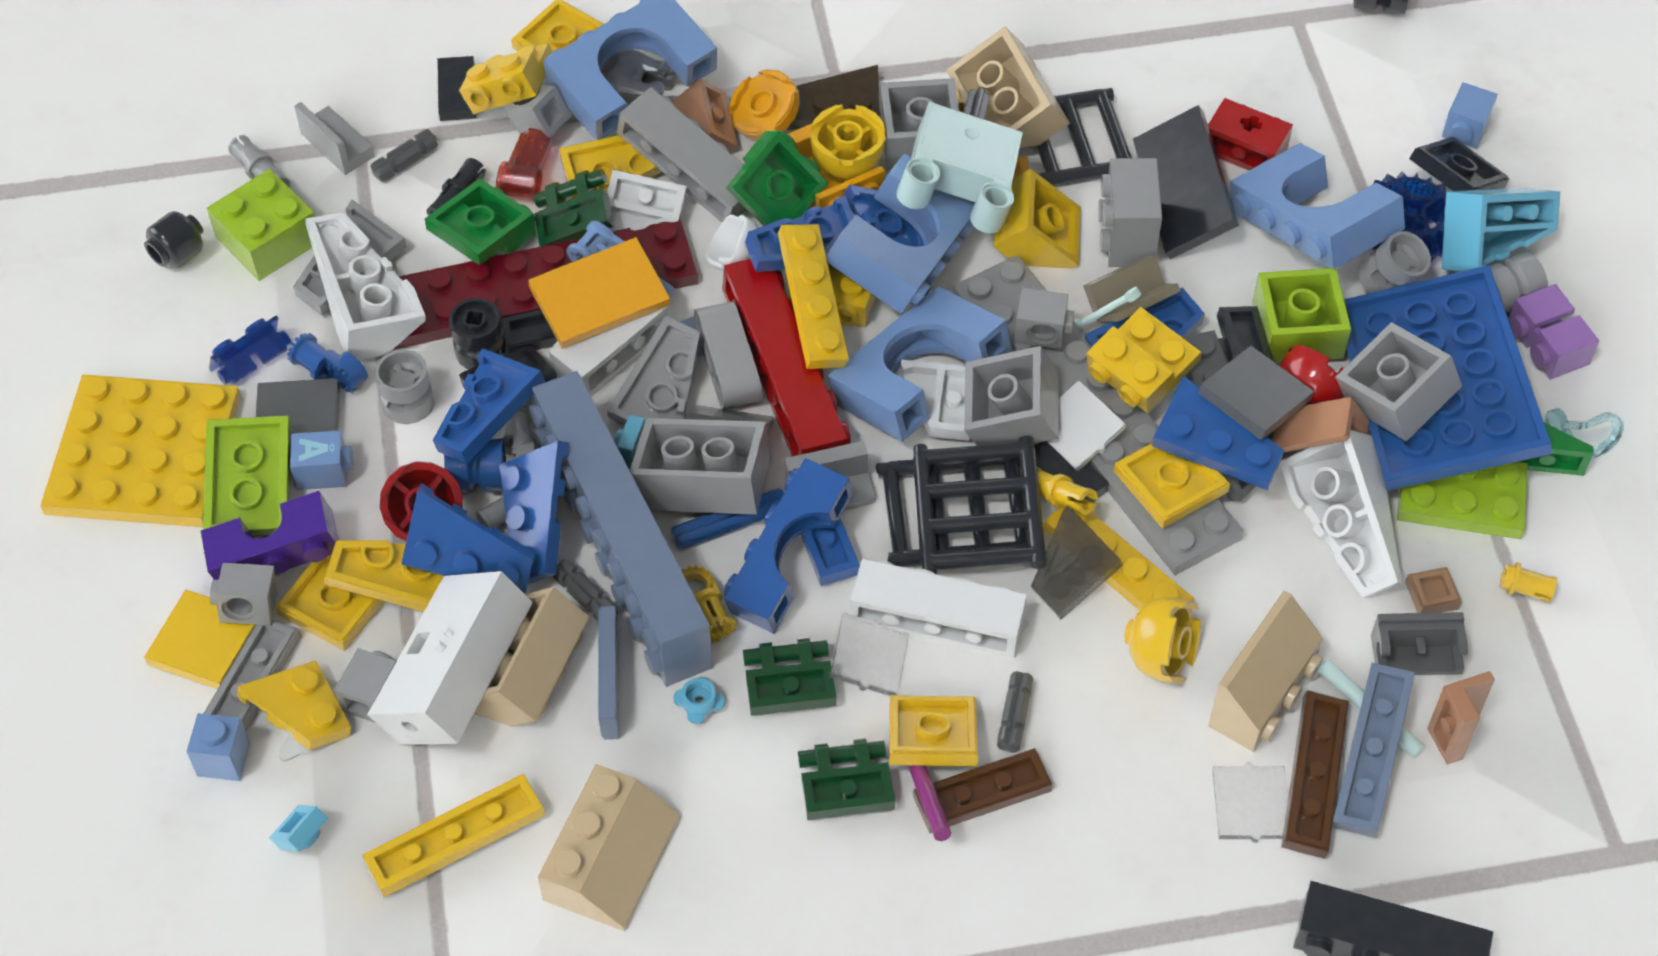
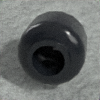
[144,211,204,268]

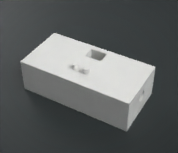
[367,571,533,745]

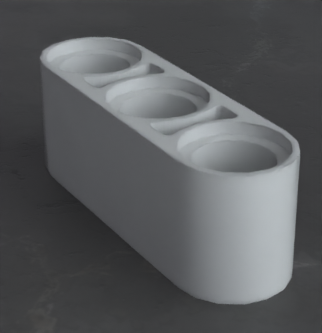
[694,301,762,409]

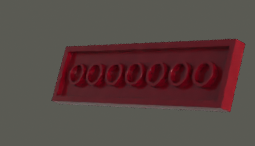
[395,217,698,349]

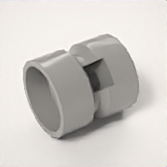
[1358,231,1431,293]
[1490,252,1548,314]
[375,349,434,424]

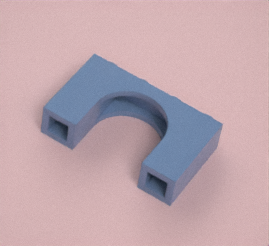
[544,0,717,140]
[1230,143,1405,270]
[826,153,975,314]
[828,286,1012,442]

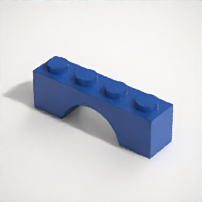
[724,458,853,634]

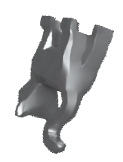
[601,50,677,106]

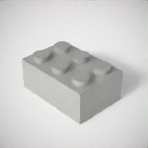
[630,418,772,514]

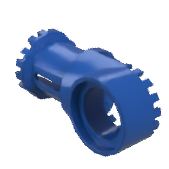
[287,333,368,393]

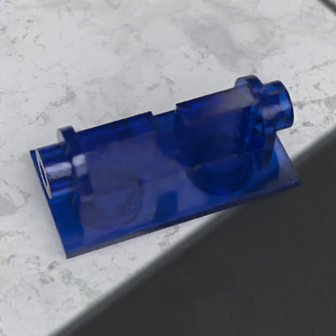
[209,315,292,385]

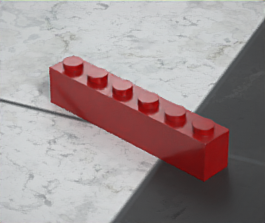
[722,259,851,457]

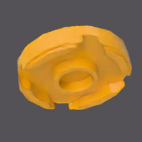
[729,69,800,141]

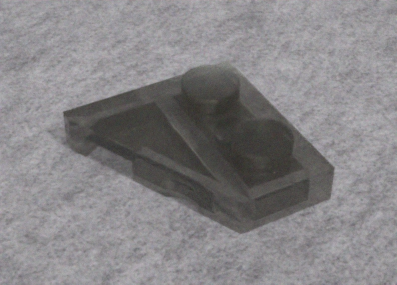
[1031,506,1123,620]

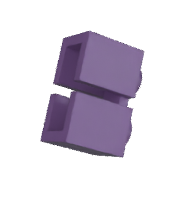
[1508,284,1600,380]

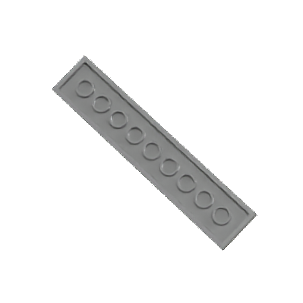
[952,256,1244,576]

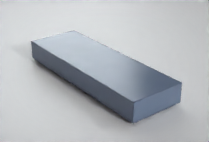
[598,606,619,740]

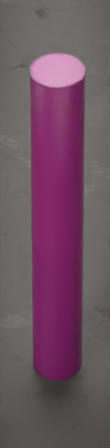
[907,765,952,841]

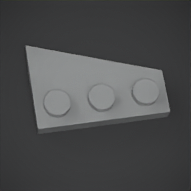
[293,200,406,316]
[607,315,701,425]

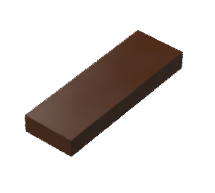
[913,748,1052,834]

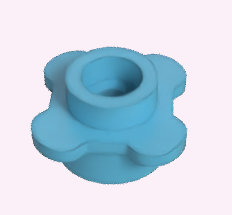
[674,677,725,724]

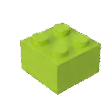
[206,169,315,281]
[1252,268,1351,363]

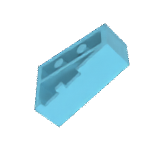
[1442,188,1560,272]

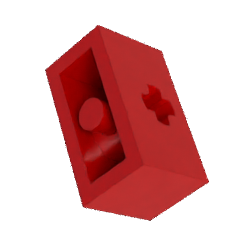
[1208,98,1293,170]

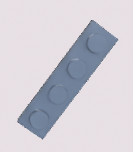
[1332,663,1415,838]

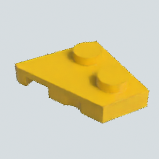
[237,660,351,750]

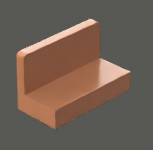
[673,78,738,153]
[1272,397,1369,452]
[1427,671,1495,765]

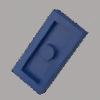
[800,518,860,586]

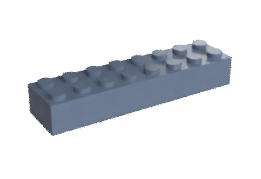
[529,371,713,687]

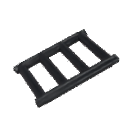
[1036,88,1132,186]
[913,436,1046,574]
[875,459,1028,567]

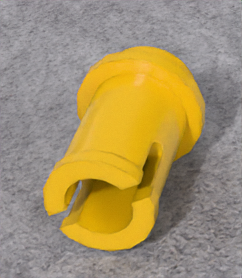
[1499,562,1557,603]

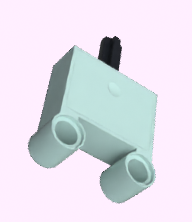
[897,87,1023,233]

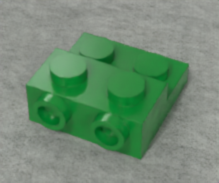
[725,130,828,226]
[424,178,536,265]

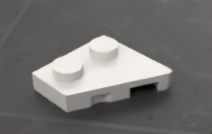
[607,170,687,231]
[901,359,970,441]

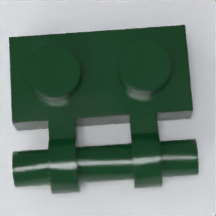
[533,169,614,247]
[742,638,836,716]
[797,738,895,820]

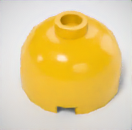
[810,105,886,180]
[1124,597,1201,685]

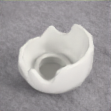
[707,215,758,270]

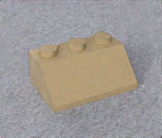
[946,26,1070,148]
[474,587,589,727]
[1208,591,1323,752]
[538,764,680,932]

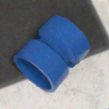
[444,438,507,494]

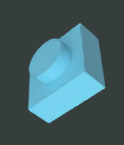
[614,415,645,471]
[269,805,328,852]

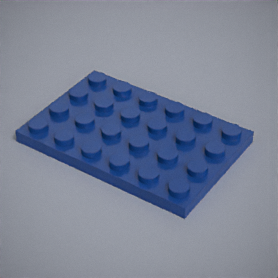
[1344,265,1552,491]

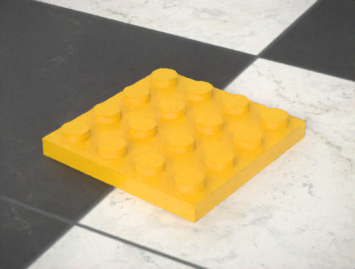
[40,374,241,527]

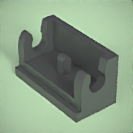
[1371,612,1468,675]

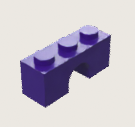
[200,491,339,580]

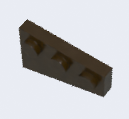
[786,65,880,130]

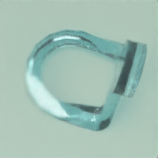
[1545,408,1624,459]

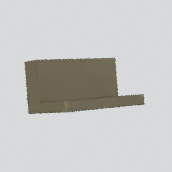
[1083,255,1181,322]

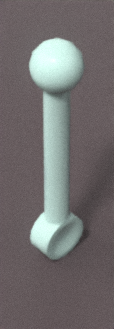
[1073,287,1141,332]

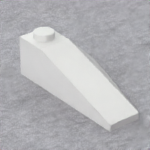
[305,212,425,360]
[1280,430,1402,598]

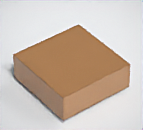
[1405,567,1462,613]

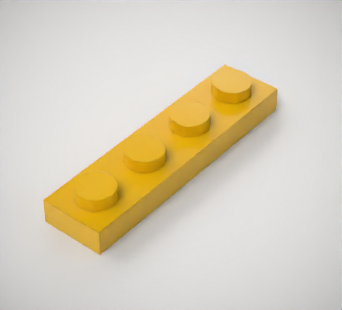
[778,224,849,369]
[1043,506,1195,610]
[362,774,545,898]

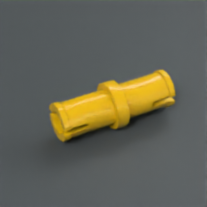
[1037,468,1098,515]

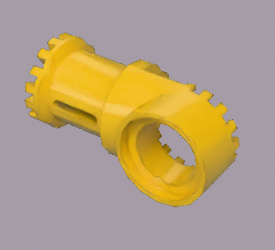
[681,565,737,644]

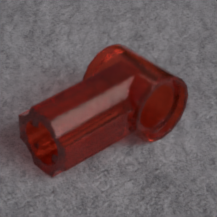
[496,128,552,201]

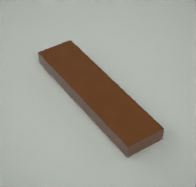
[1281,690,1349,859]

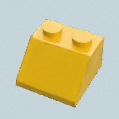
[993,169,1081,269]

